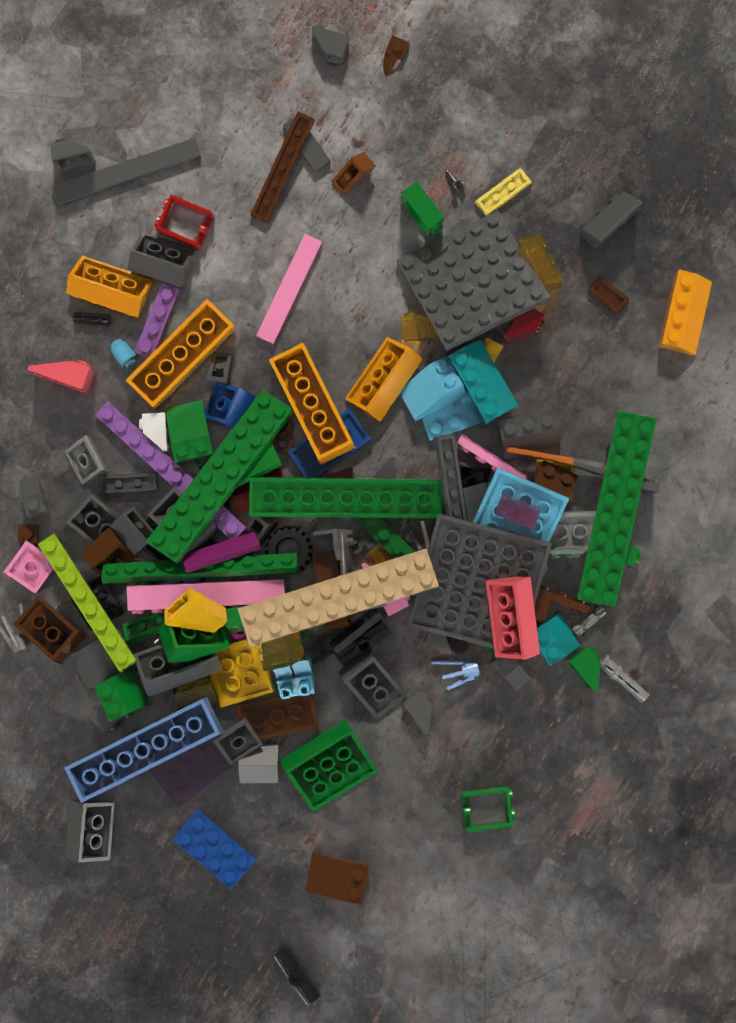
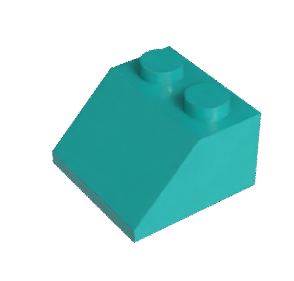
[537,613,581,666]

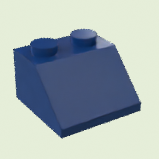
[205,382,256,429]

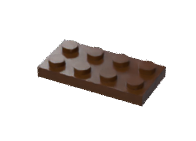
[236,694,319,740]

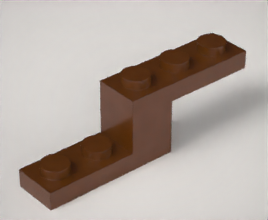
[534,585,590,622]

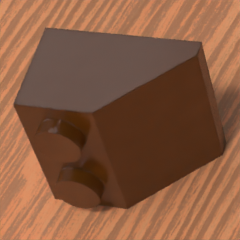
[81,528,139,575]

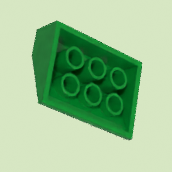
[280,719,379,812]

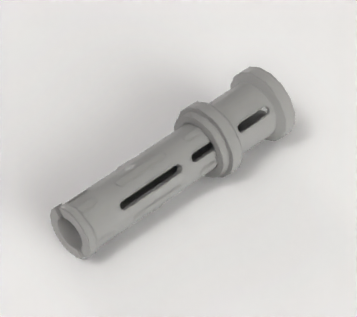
[600,654,650,703]

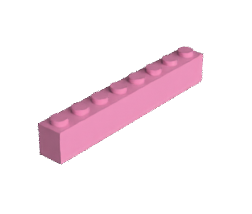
[127,578,285,614]

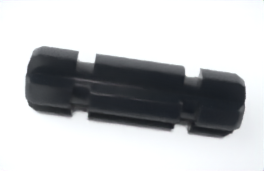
[73,312,111,325]

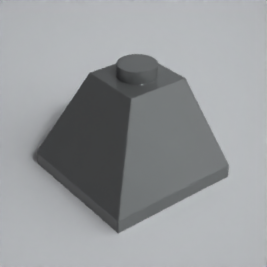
[51,139,96,171]

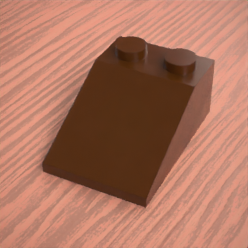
[13,595,86,665]
[305,852,369,905]

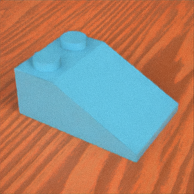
[400,356,466,421]

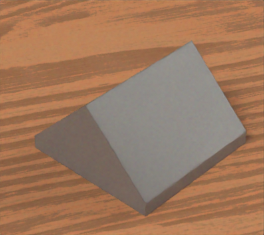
[64,435,108,485]
[238,744,279,783]

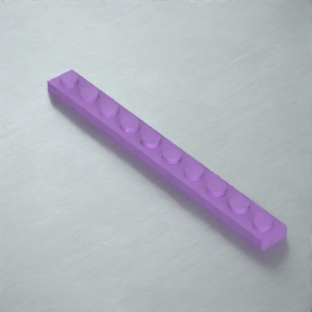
[95,401,247,539]

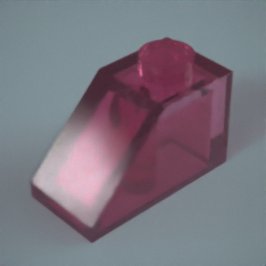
[495,495,540,529]

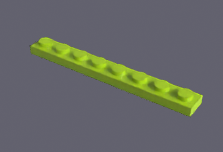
[38,534,137,672]

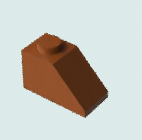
[332,152,376,195]

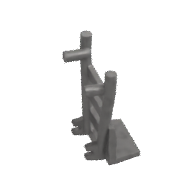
[313,529,357,576]

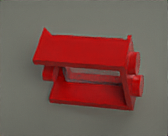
[155,195,215,251]

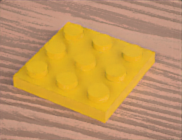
[211,639,276,708]

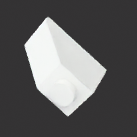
[139,412,169,453]

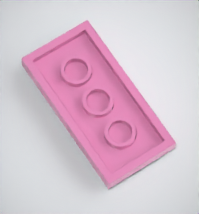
[457,434,527,479]

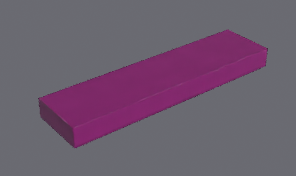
[181,532,261,573]

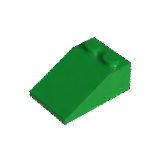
[165,400,214,464]
[159,619,230,662]

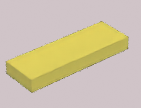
[475,167,532,216]

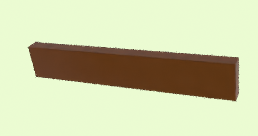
[250,111,315,224]

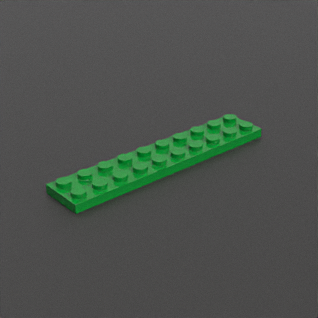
[146,390,294,564]
[577,410,657,607]
[249,477,443,518]

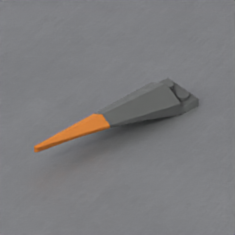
[506,447,660,495]

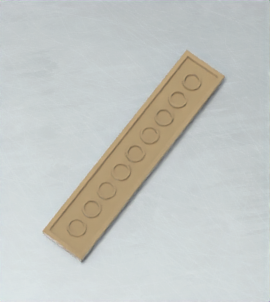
[238,549,439,647]

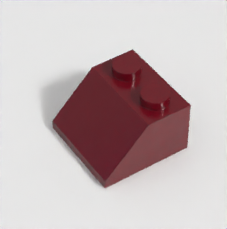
[502,308,545,343]

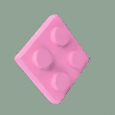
[3,540,53,594]

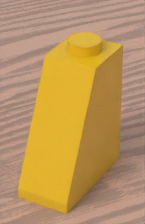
[164,588,227,633]

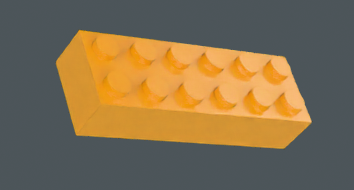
[126,299,236,410]
[269,343,355,465]

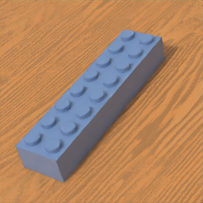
[64,697,224,803]

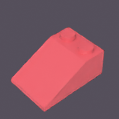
[27,360,96,394]

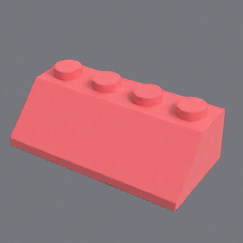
[486,577,540,660]

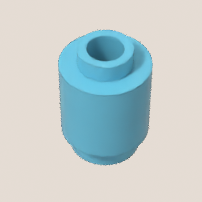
[109,339,137,368]

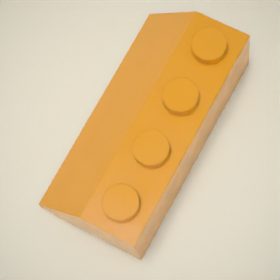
[66,256,153,318]
[658,270,712,356]
[345,337,423,422]

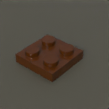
[534,460,578,510]

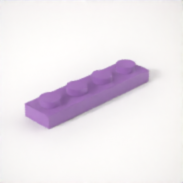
[134,282,180,358]

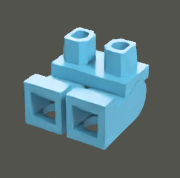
[272,651,315,699]

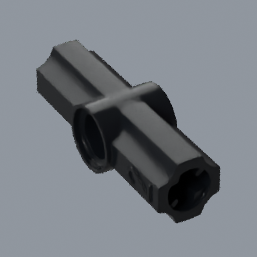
[333,620,391,667]
[273,946,321,1006]

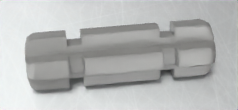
[572,606,606,636]

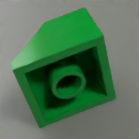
[566,646,601,692]
[94,669,149,722]

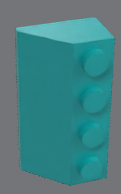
[448,340,519,425]

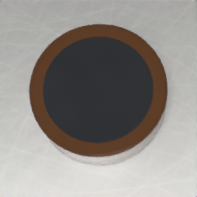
[449,638,469,654]

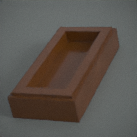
[587,276,630,314]

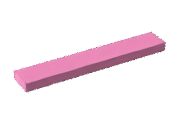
[256,234,322,345]

